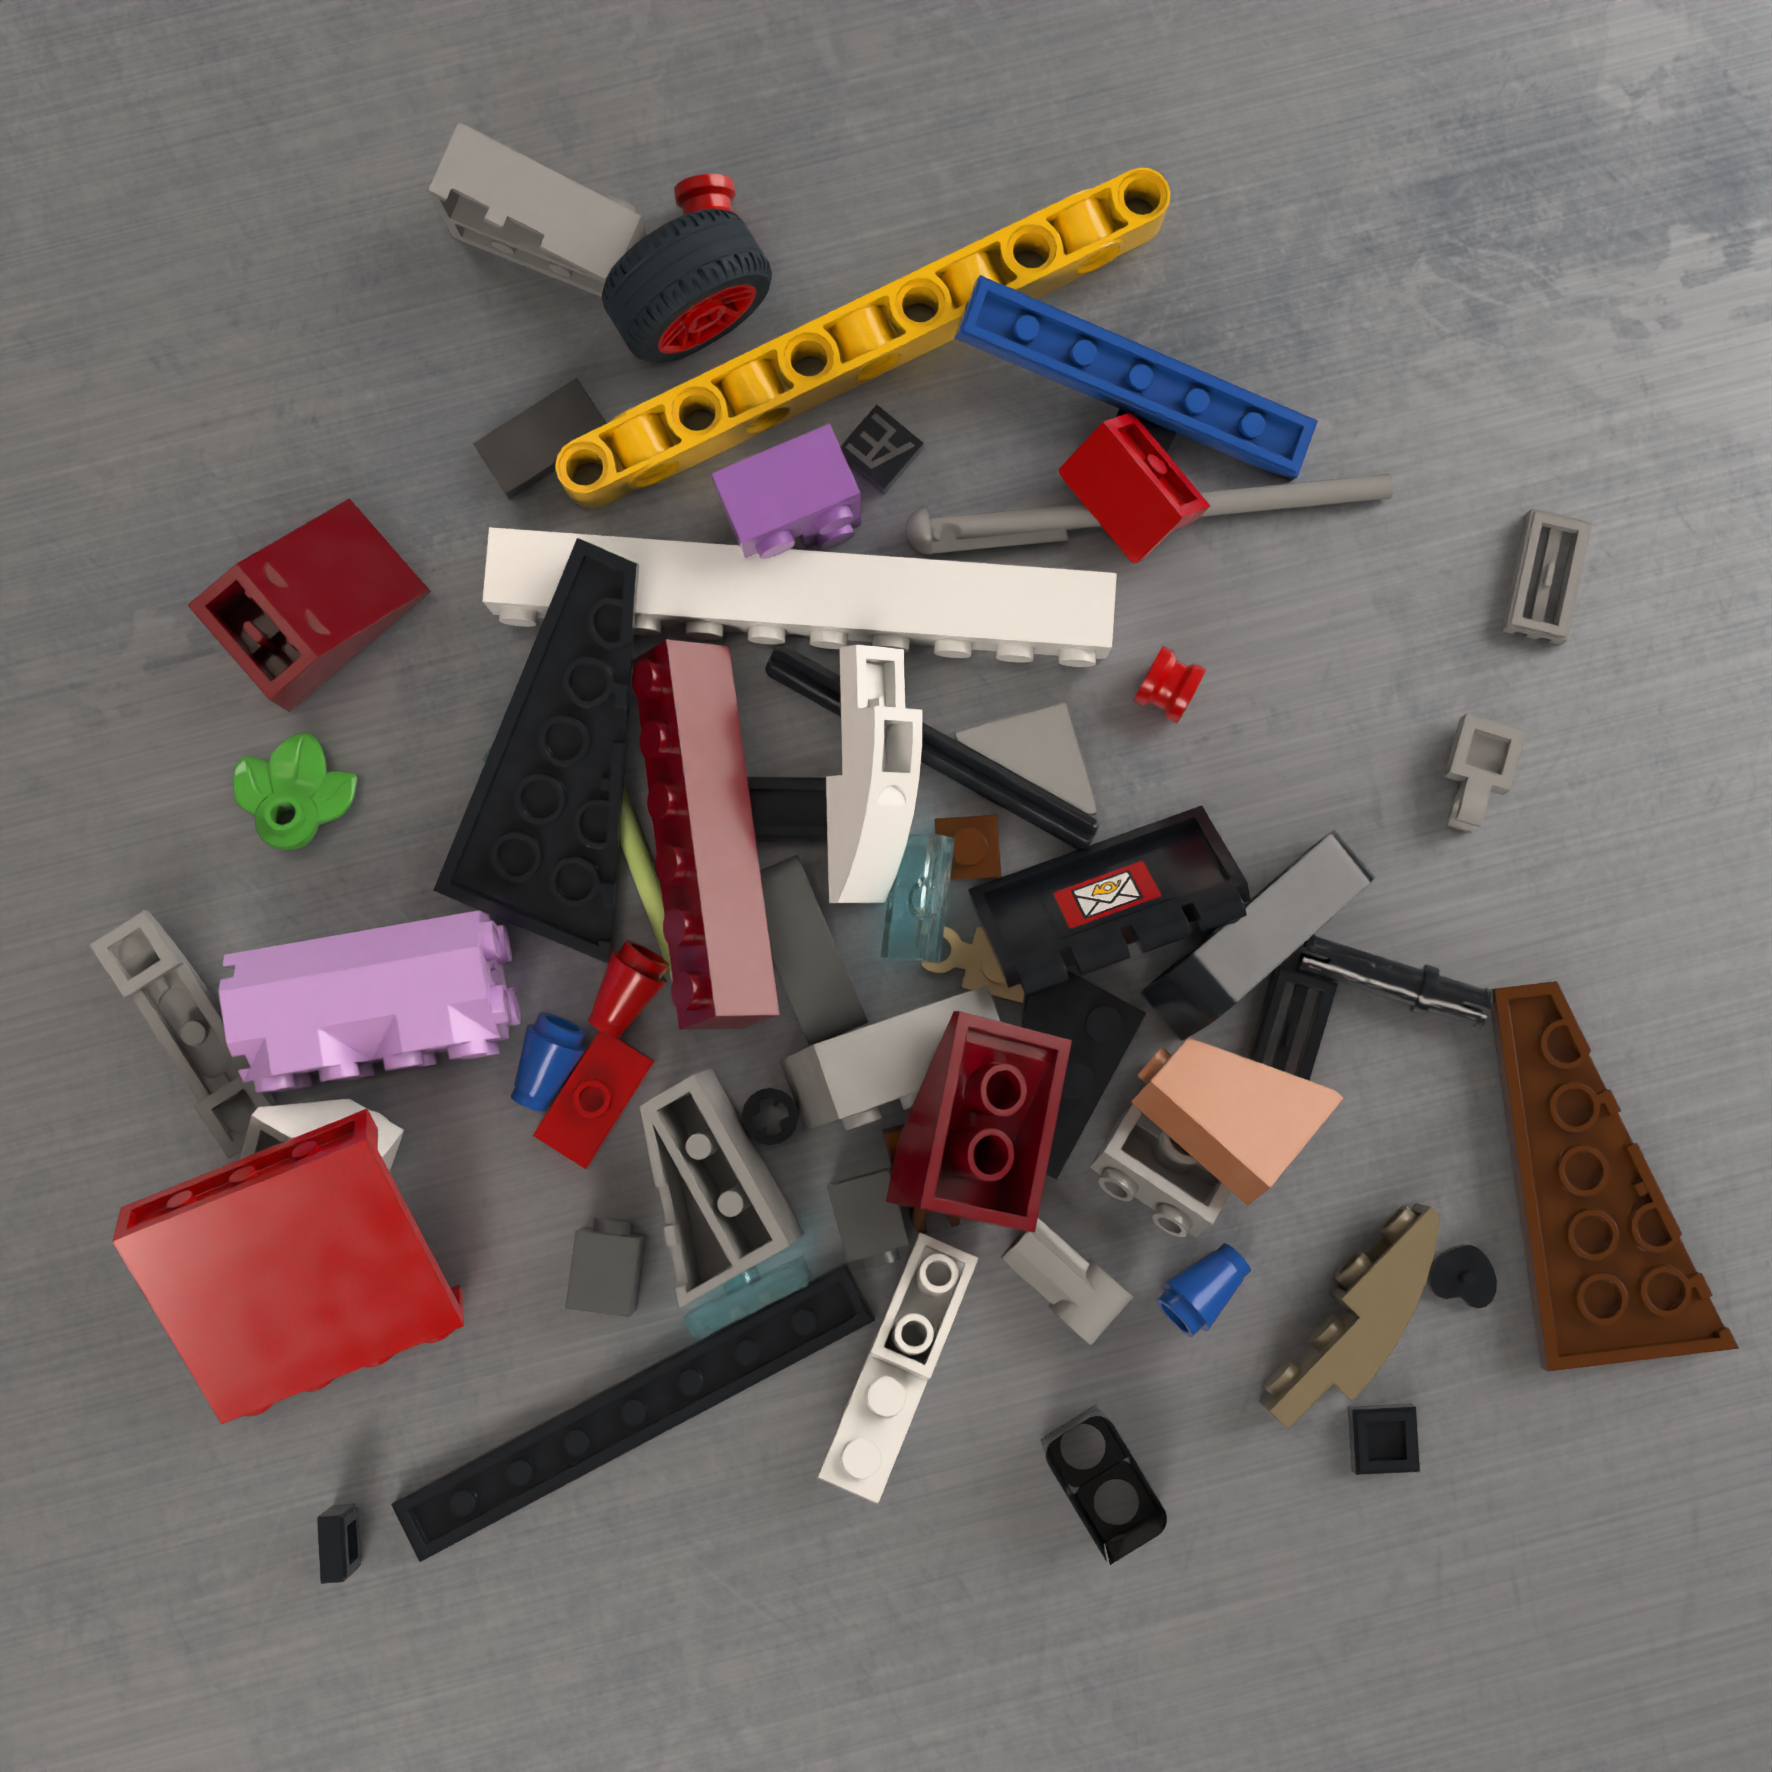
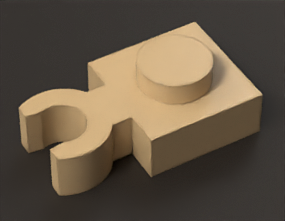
[921,926,1025,1004]

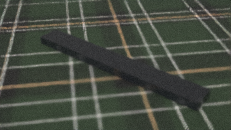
[391,1262,875,1562]

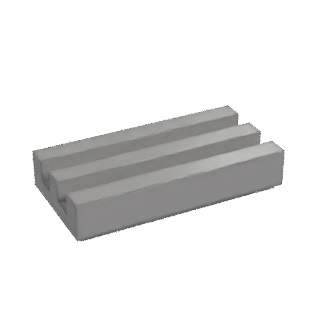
[1501,509,1592,645]

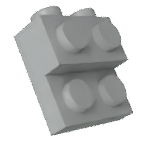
[1090,1081,1231,1238]

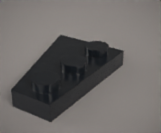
[1021,969,1146,1180]

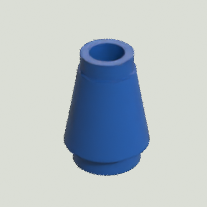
[511,1013,586,1112]
[1156,1243,1251,1337]

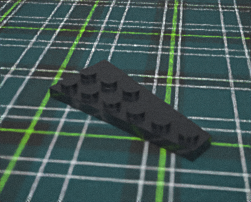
[433,538,639,964]

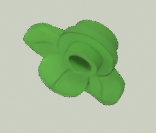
[233,732,358,851]

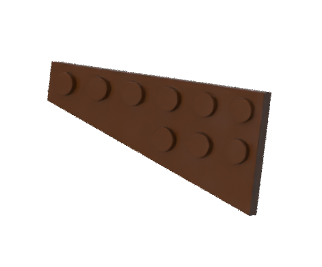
[1490,981,1739,1372]

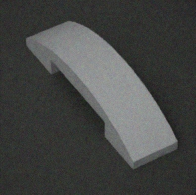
[89,910,277,1159]

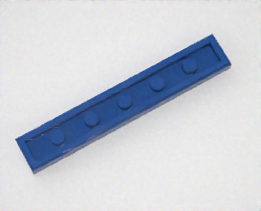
[954,275,1318,481]

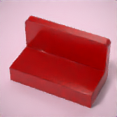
[1059,412,1210,563]

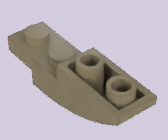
[1259,1203,1441,1430]

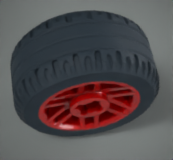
[602,208,772,363]

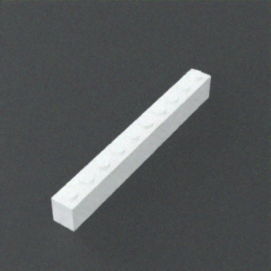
[482,527,1117,667]

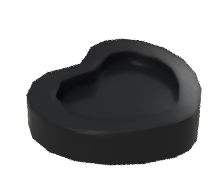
[1427,1244,1497,1308]

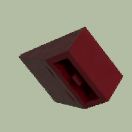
[188,498,431,712]

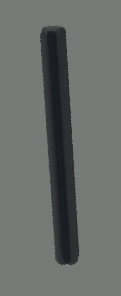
[765,645,1099,850]

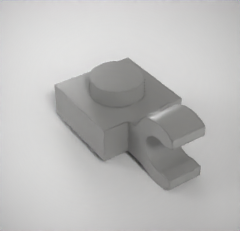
[1443,713,1527,833]

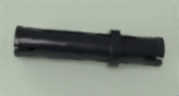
[1297,934,1493,1028]

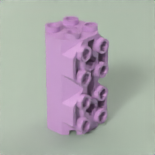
[218,910,521,1093]

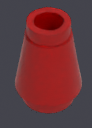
[587,940,670,1038]

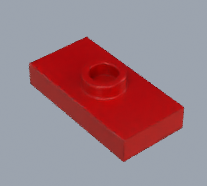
[533,1030,656,1169]

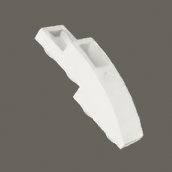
[826,645,922,903]
[817,1233,979,1504]

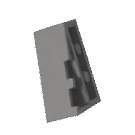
[428,121,647,297]
[780,985,1000,1131]
[639,1068,804,1308]

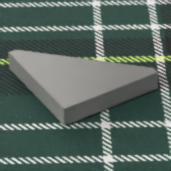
[955,702,1098,816]

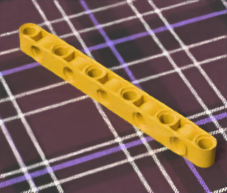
[555,167,1171,509]

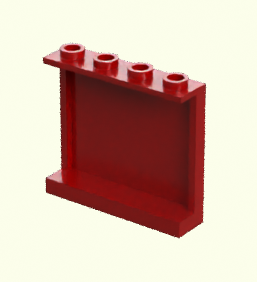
[112,1108,464,1424]

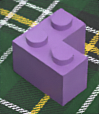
[711,423,861,559]

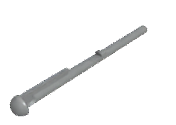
[905,474,1393,555]

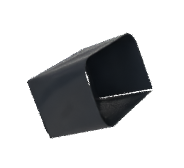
[1041,1405,1167,1565]

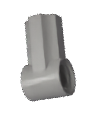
[1001,1218,1133,1345]

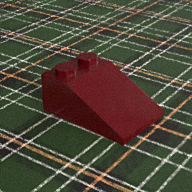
[886,1011,1072,1233]

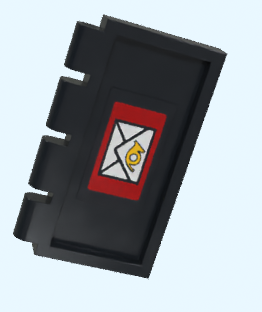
[968,805,1251,995]

